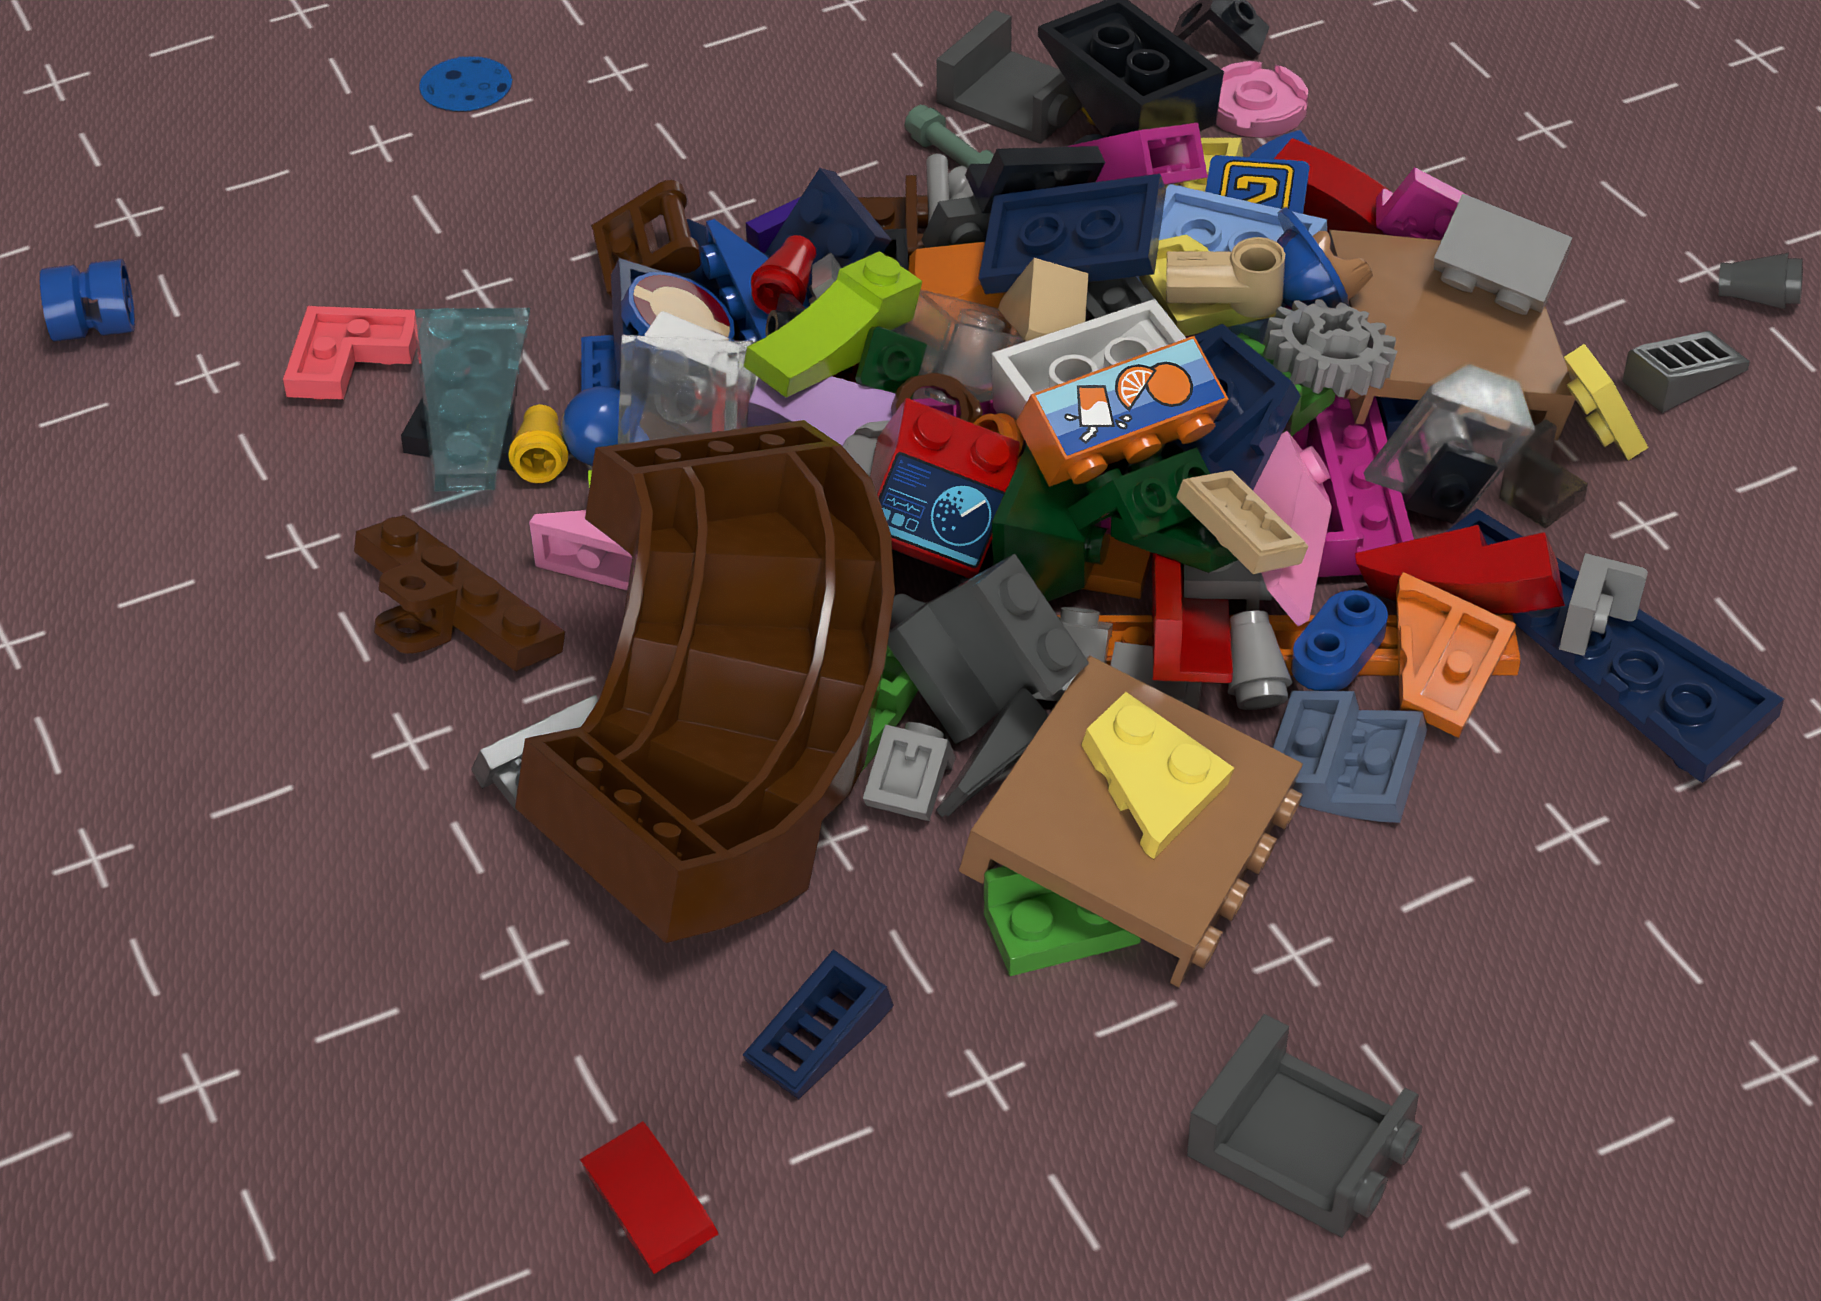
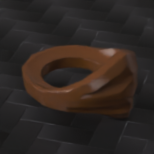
[891,373,983,423]

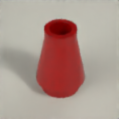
[751,235,816,314]

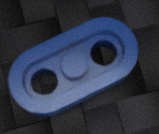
[1291,590,1388,691]

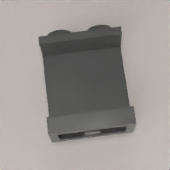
[936,10,1083,144]
[887,554,1089,744]

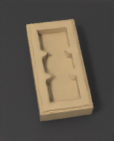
[1176,470,1308,574]

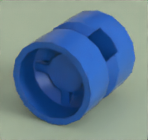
[40,259,135,342]

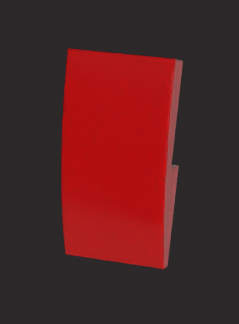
[580,1121,719,1274]

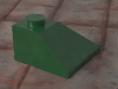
[992,445,1110,602]

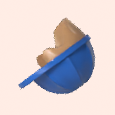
[1277,207,1373,308]

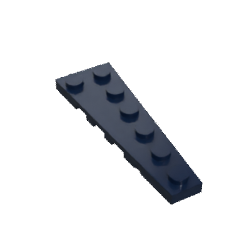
[1446,508,1784,783]

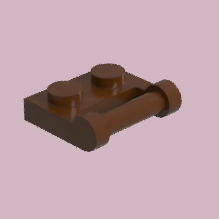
[591,180,701,298]

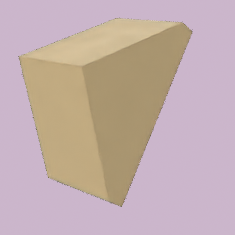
[998,258,1089,341]

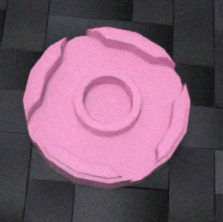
[1216,61,1308,138]

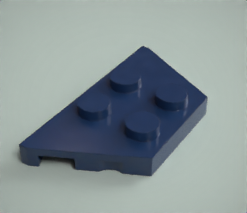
[1168,324,1301,490]

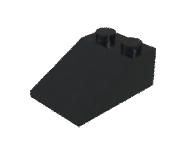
[1037,0,1224,137]

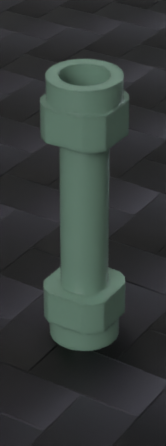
[905,105,994,168]

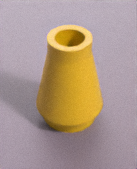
[508,404,568,483]

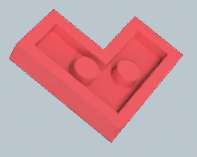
[283,306,422,400]

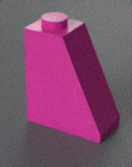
[1066,123,1208,186]

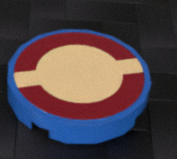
[621,272,735,366]

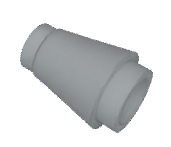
[1228,610,1292,710]

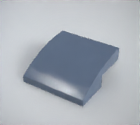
[1273,691,1427,823]

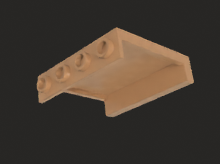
[1329,230,1575,441]
[959,655,1303,988]

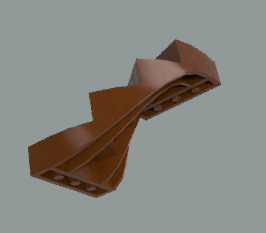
[515,420,895,943]

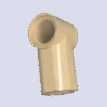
[1166,237,1286,318]

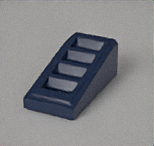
[743,949,894,1099]

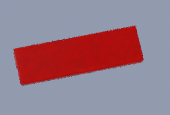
[1152,553,1233,683]

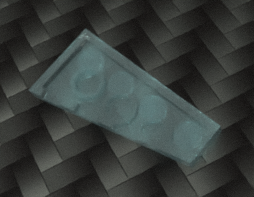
[414,308,531,491]

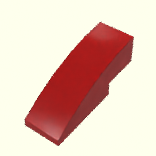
[1274,138,1390,235]
[1355,525,1565,614]

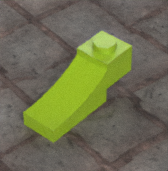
[743,251,922,398]

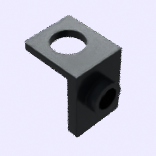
[1173,0,1269,59]
[1392,443,1498,524]

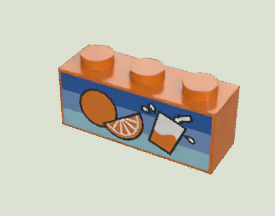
[1016,336,1229,487]

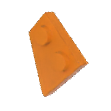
[1396,572,1516,738]

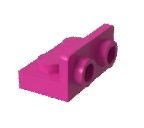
[1376,167,1471,240]

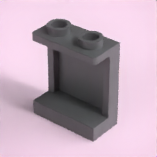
[1187,1014,1422,1238]

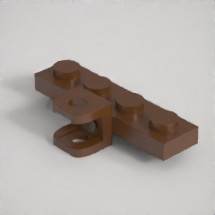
[354,515,566,671]

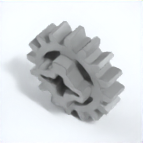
[1263,299,1397,397]

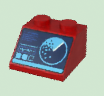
[870,398,1020,579]

